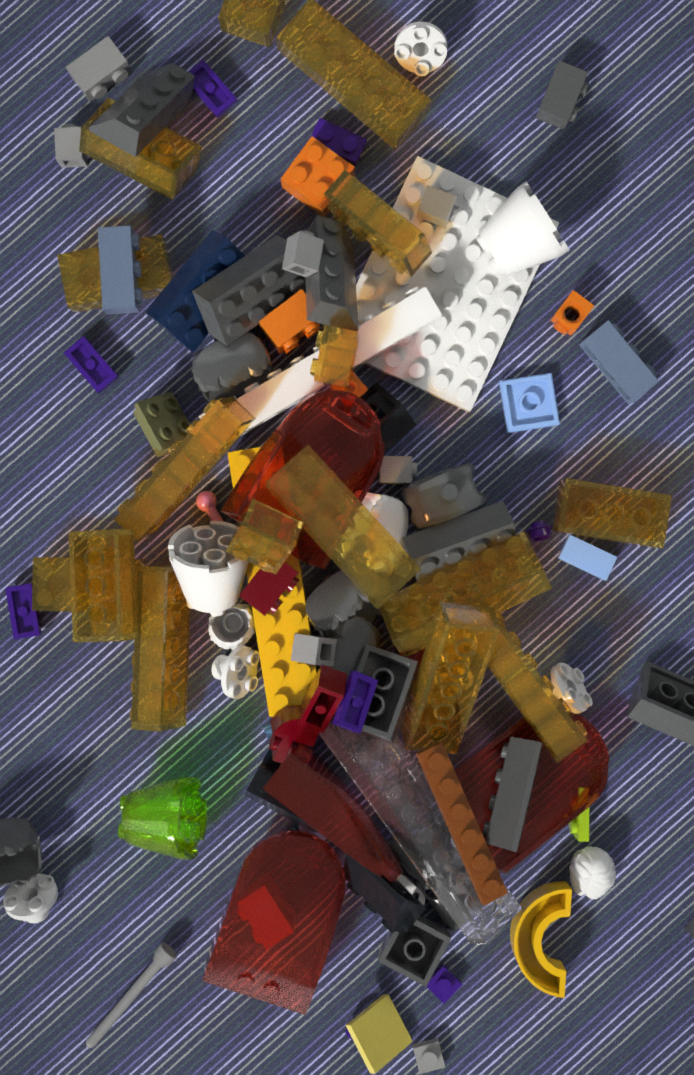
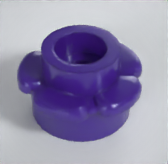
[527,521,553,542]

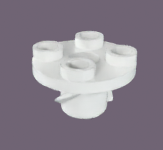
[394,22,447,76]
[212,646,260,699]
[542,663,593,714]
[3,874,58,923]

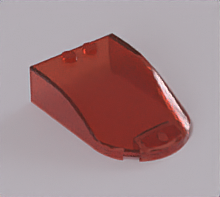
[221,390,385,569]
[455,708,609,874]
[263,741,403,882]
[202,831,346,1015]

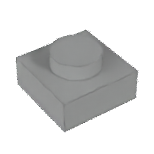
[412,1038,445,1074]

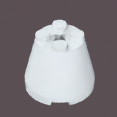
[476,181,570,276]
[168,521,251,616]

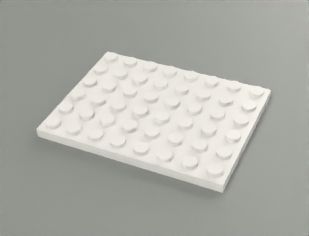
[328,156,559,413]

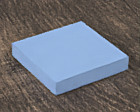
[499,373,560,433]

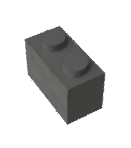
[536,60,589,129]

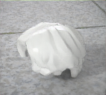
[208,604,255,650]
[569,846,616,899]

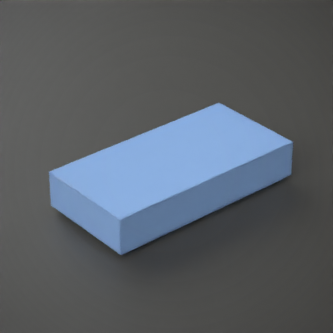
[558,535,617,581]

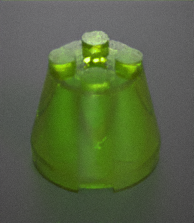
[118,777,207,860]

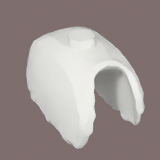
[339,492,408,574]

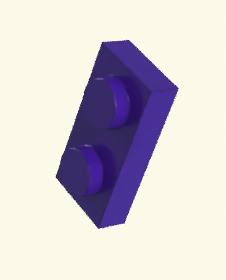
[188,59,238,119]
[310,117,367,166]
[63,336,119,394]
[5,583,42,640]
[333,670,378,733]

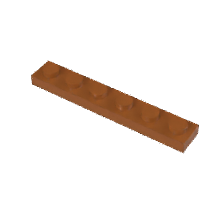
[415,742,508,906]

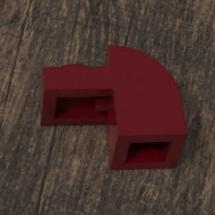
[269,705,319,763]

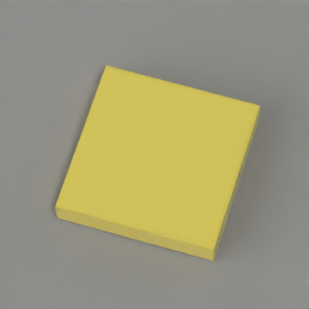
[346,994,413,1074]

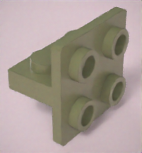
[133,392,196,458]

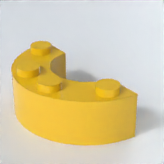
[510,881,572,998]

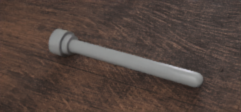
[86,943,177,1048]

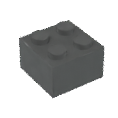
[378,916,451,987]

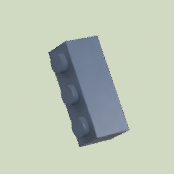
[98,226,143,314]
[579,320,659,405]

